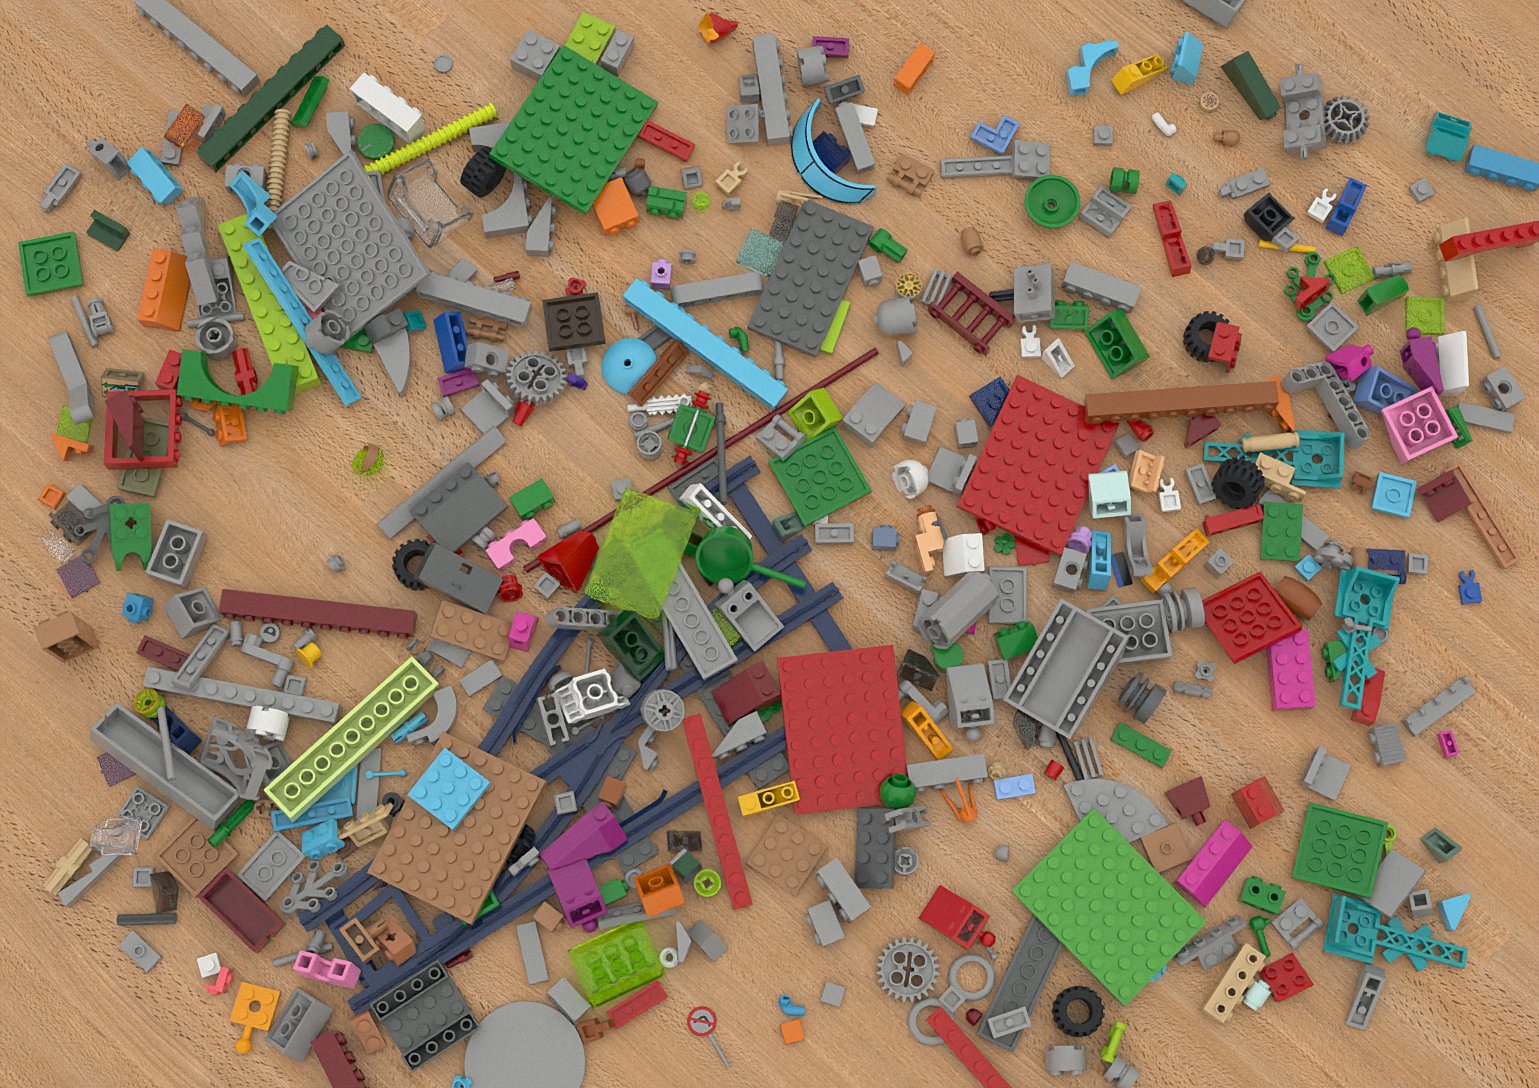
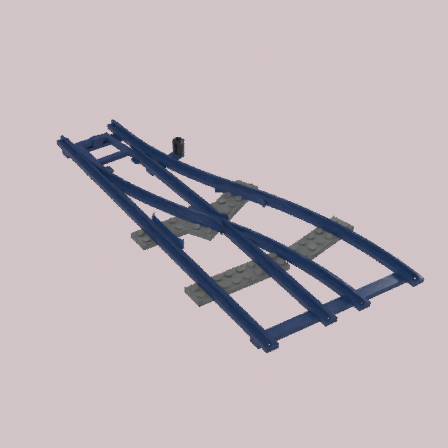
[297,456,852,1015]

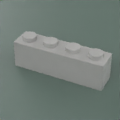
[1061,261,1141,313]
[906,754,988,793]

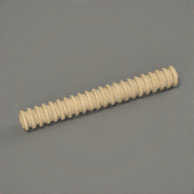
[265,109,291,233]

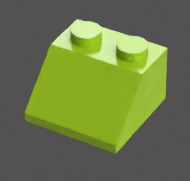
[787,388,843,441]

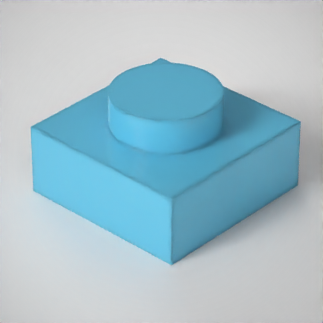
[1294,554,1322,582]

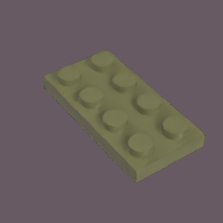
[117,417,169,498]

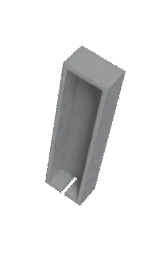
[90,703,240,831]

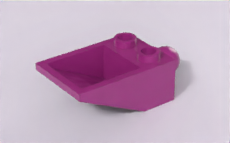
[1400,327,1444,396]
[546,858,608,933]

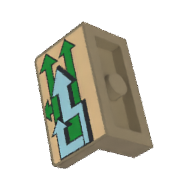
[101,368,144,397]

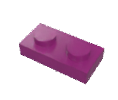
[812,36,849,58]
[437,368,480,397]

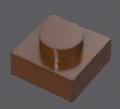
[336,836,359,860]

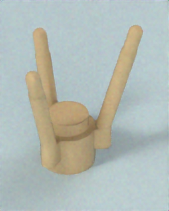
[776,189,823,217]

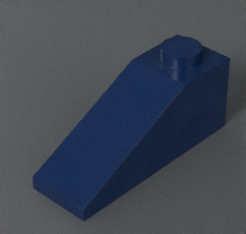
[151,705,203,755]

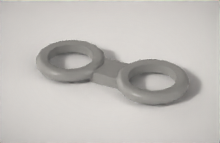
[908,953,996,1046]

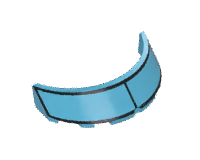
[791,98,876,205]

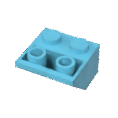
[1170,31,1204,85]

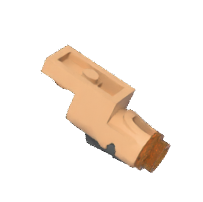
[914,505,947,576]

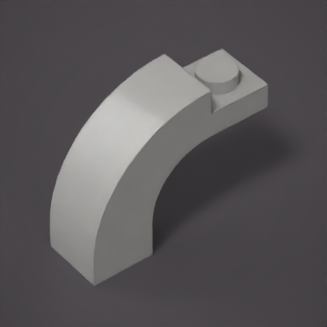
[1123,514,1153,577]
[406,686,458,746]

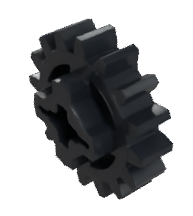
[506,824,536,864]

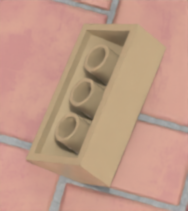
[1434,218,1478,302]

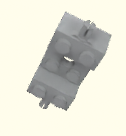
[1280,64,1327,160]

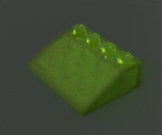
[568,921,666,1009]

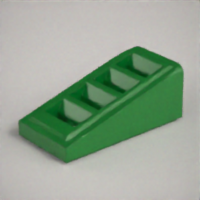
[1445,406,1473,449]

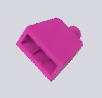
[1325,344,1374,381]
[508,611,539,652]

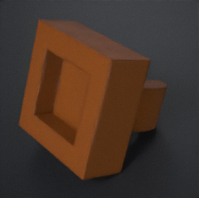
[1352,471,1374,495]

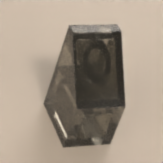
[1012,708,1042,750]

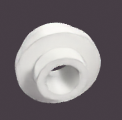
[660,947,679,968]

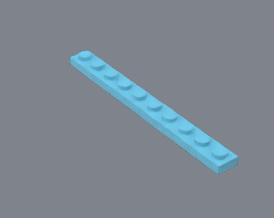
[243,238,362,406]

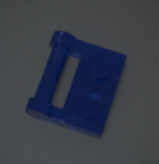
[1367,549,1406,584]

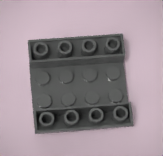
[369,960,481,1073]

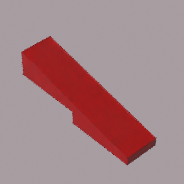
[1153,201,1192,277]

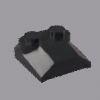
[1244,192,1295,241]

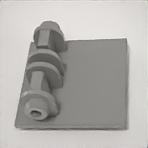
[726,104,765,143]

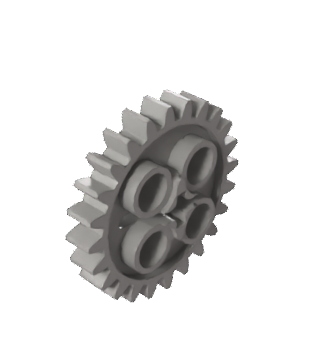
[505,349,567,406]
[876,937,940,1002]

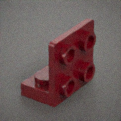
[1416,470,1471,522]

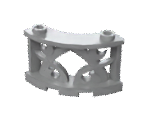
[199,717,273,801]

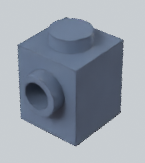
[872,525,900,551]

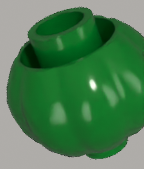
[880,774,916,810]

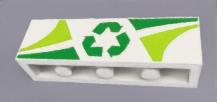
[679,483,752,539]

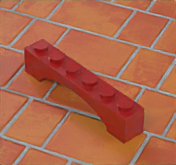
[1439,220,1539,262]

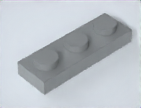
[160,110,189,167]

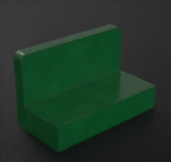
[86,209,130,251]

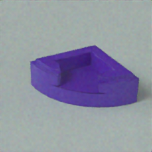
[567,373,588,390]

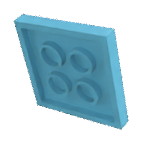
[407,748,491,831]

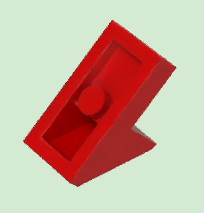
[1295,277,1330,311]

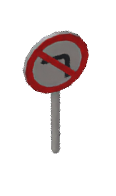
[687,1006,730,1068]

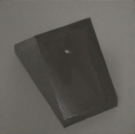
[150,871,178,914]

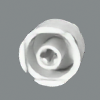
[246,706,291,742]

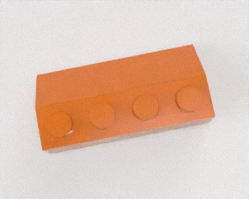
[138,248,190,332]

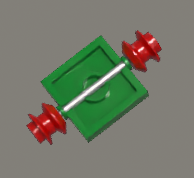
[667,390,716,466]

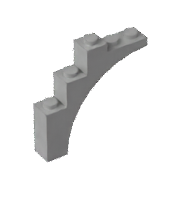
[176,196,219,306]

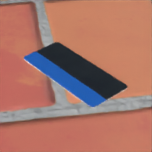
[1111,552,1133,588]

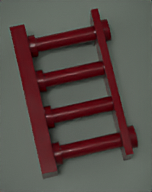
[928,271,1016,356]

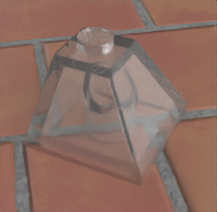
[90,816,143,855]

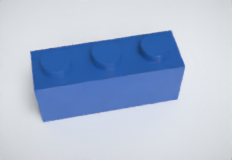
[433,312,468,373]

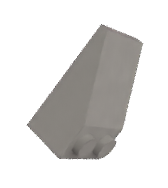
[842,382,906,448]

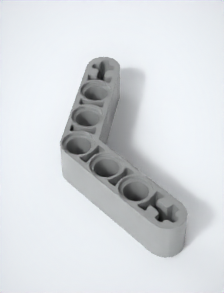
[48,330,95,425]

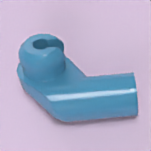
[778,994,805,1016]

